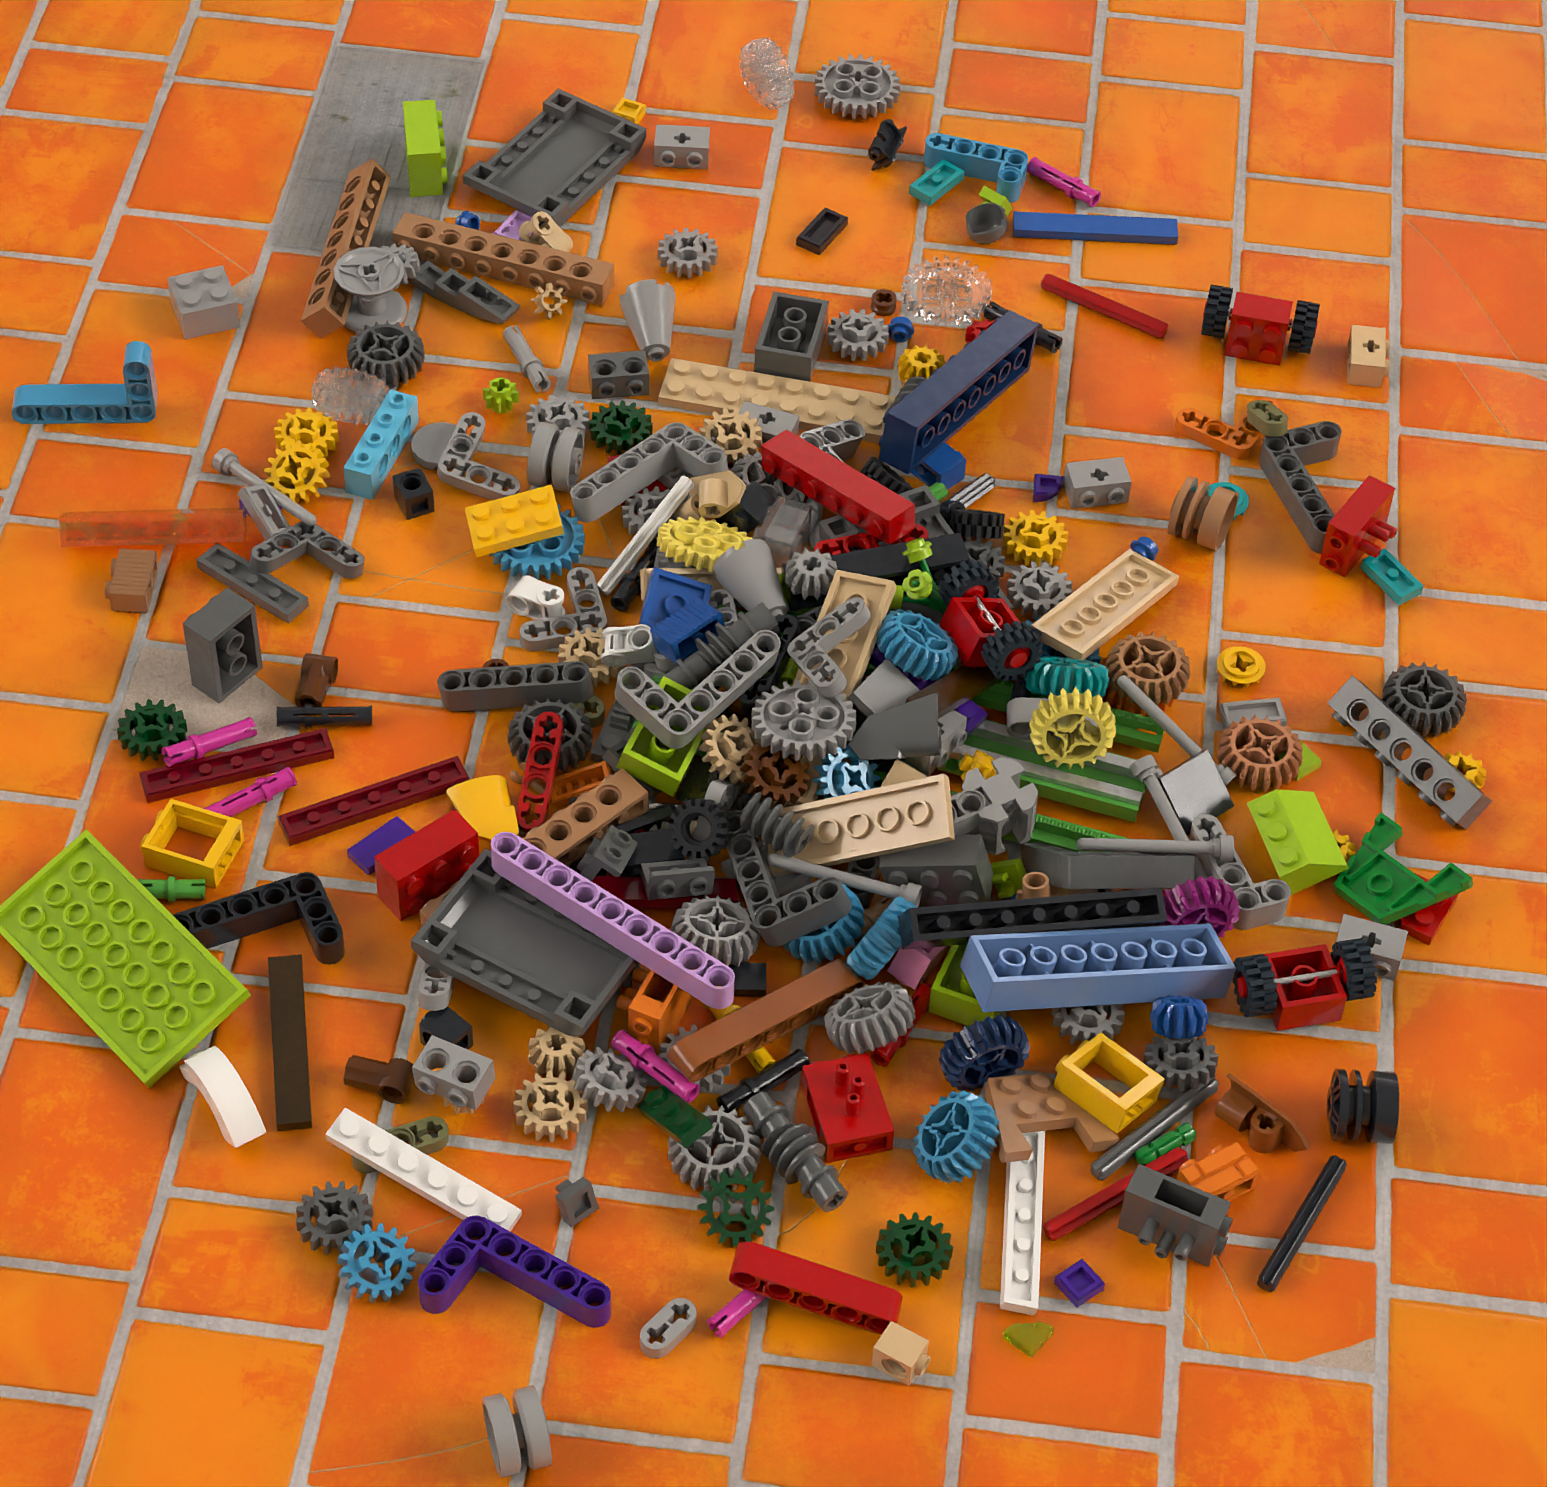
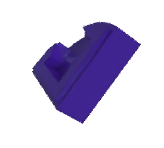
[1033,474,1064,502]

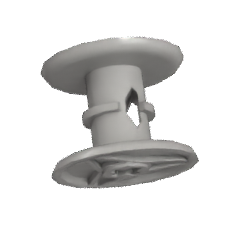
[334,247,407,333]

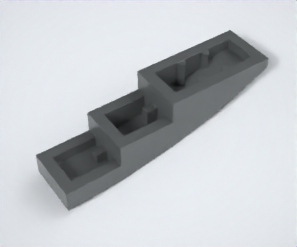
[410,261,520,325]

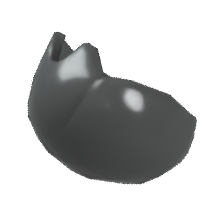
[965,203,1007,244]

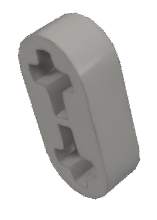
[640,1298,697,1359]

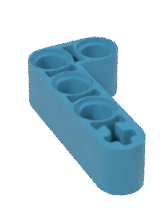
[924,133,1028,203]

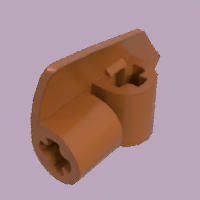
[1215,1073,1310,1153]

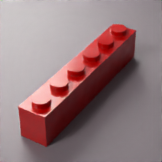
[761,429,915,545]

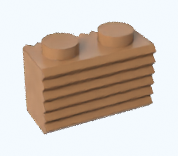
[105,548,159,614]

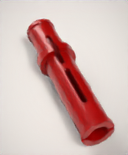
[870,982,932,1067]

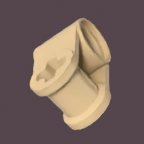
[519,211,573,252]

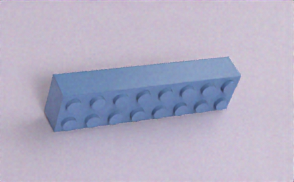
[960,923,1236,1012]

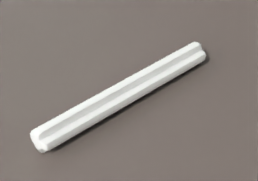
[597,476,694,596]

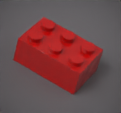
[374,809,479,921]

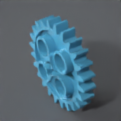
[489,504,585,580]

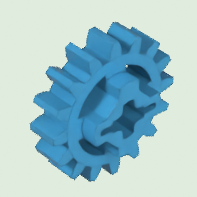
[813,744,880,799]
[337,1223,416,1303]

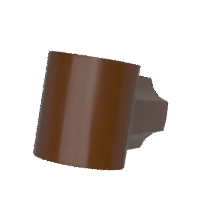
[295,653,338,707]
[343,1055,414,1104]

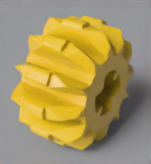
[897,344,945,382]

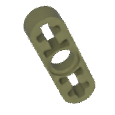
[351,1116,449,1173]

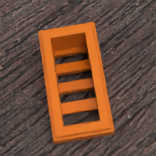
[551,760,614,807]

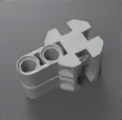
[951,757,1038,855]

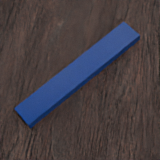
[1013,211,1178,244]

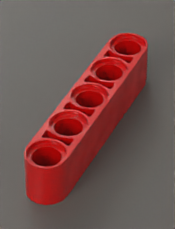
[729,1242,903,1335]

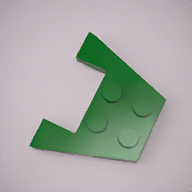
[1333,812,1473,925]

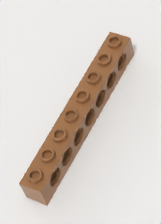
[301,159,391,339]
[392,212,614,306]
[419,768,649,926]

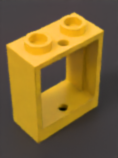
[140,799,245,888]
[1053,1033,1165,1133]

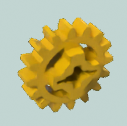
[274,407,339,459]
[264,440,330,504]
[1002,510,1068,567]

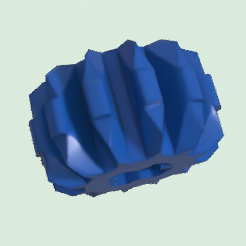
[1150,995,1208,1039]

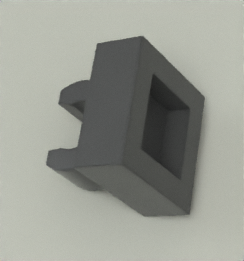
[555,1177,599,1227]

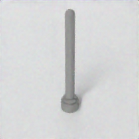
[212,448,317,526]
[1117,675,1237,786]
[1130,755,1208,880]
[1076,835,1234,861]
[768,853,923,908]

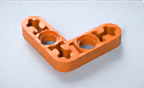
[1175,397,1280,460]

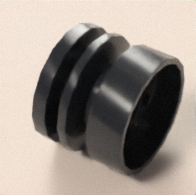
[1327,1068,1399,1144]

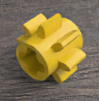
[958,750,996,781]

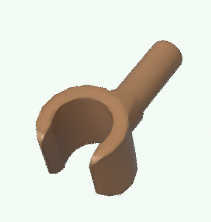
[510,762,545,794]

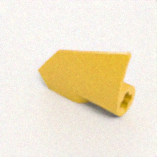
[446,775,519,842]

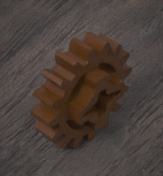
[740,742,811,808]

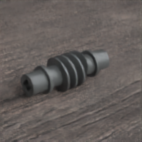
[661,602,778,690]
[743,1092,848,1212]

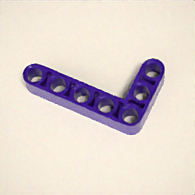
[418,1215,611,1328]

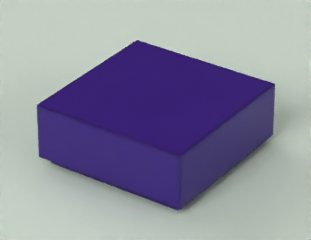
[1054,1259,1105,1308]

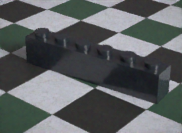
[781,533,970,612]

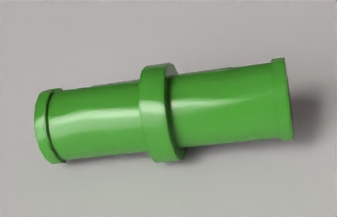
[138,876,206,902]

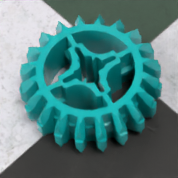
[1023,656,1109,697]

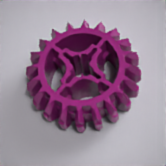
[1158,876,1240,938]

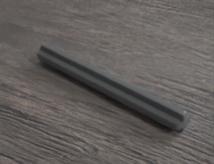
[1090,1077,1219,1181]

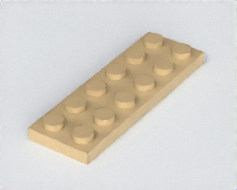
[1031,549,1179,660]
[768,774,955,877]

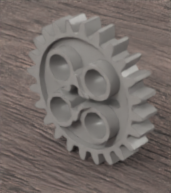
[815,54,901,119]
[752,680,856,761]

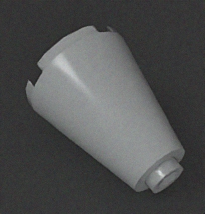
[619,279,676,362]
[713,539,788,618]

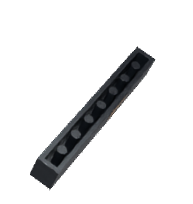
[898,888,1167,950]

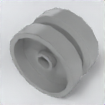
[527,422,585,493]
[482,1385,552,1478]

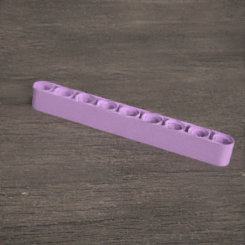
[491,832,735,1009]

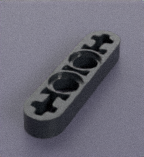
[738,614,801,714]

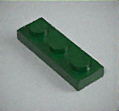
[637,1086,713,1148]

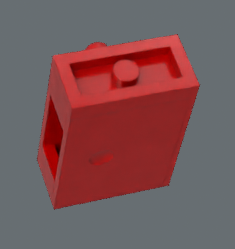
[1319,475,1397,577]
[801,1053,894,1164]

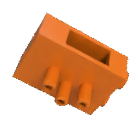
[616,967,694,1055]

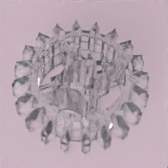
[739,37,795,110]
[311,366,389,425]

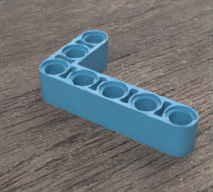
[11,341,158,424]

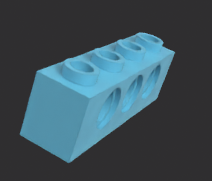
[343,389,419,500]

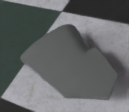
[848,693,942,760]

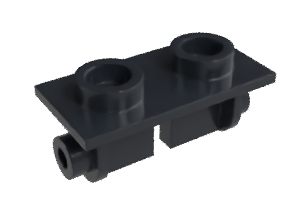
[868,119,907,171]

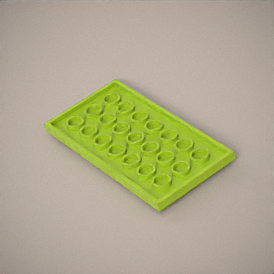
[0,829,251,1088]

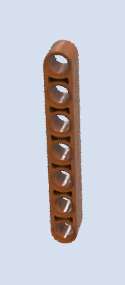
[668,959,864,1083]

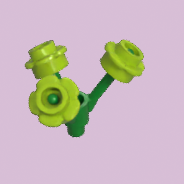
[888,537,947,615]

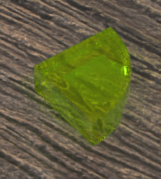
[1003,1321,1054,1358]

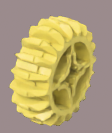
[1029,686,1116,770]

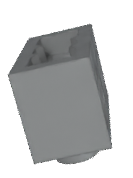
[412,1035,495,1110]

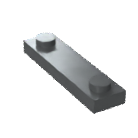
[196,542,309,624]

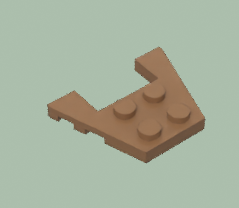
[984,1072,1120,1163]

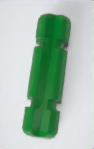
[1134,1123,1196,1166]

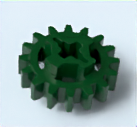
[589,400,653,455]
[117,699,188,761]
[697,1169,774,1247]
[876,1212,953,1287]

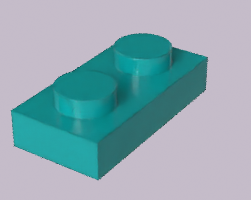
[909,159,964,206]
[1360,548,1424,605]

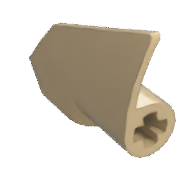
[675,470,747,520]

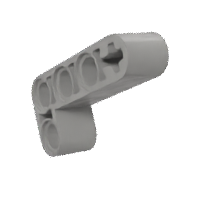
[1189,814,1291,930]

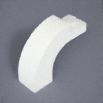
[179,1046,266,1148]

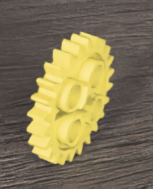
[657,517,753,572]

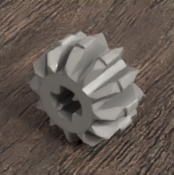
[785,547,837,600]

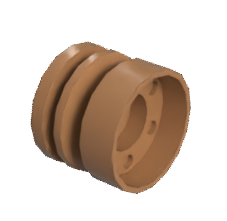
[1168,476,1239,551]

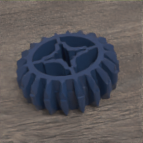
[939,1015,1030,1092]

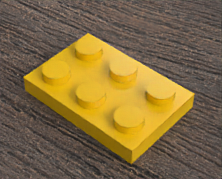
[465,484,564,557]

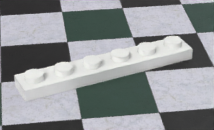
[325,1108,522,1232]
[1000,1131,1045,1316]

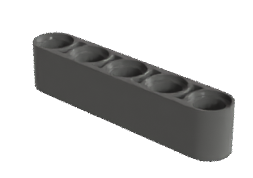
[437,661,594,711]

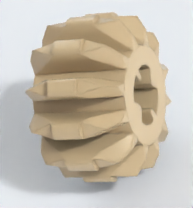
[528,1026,585,1077]

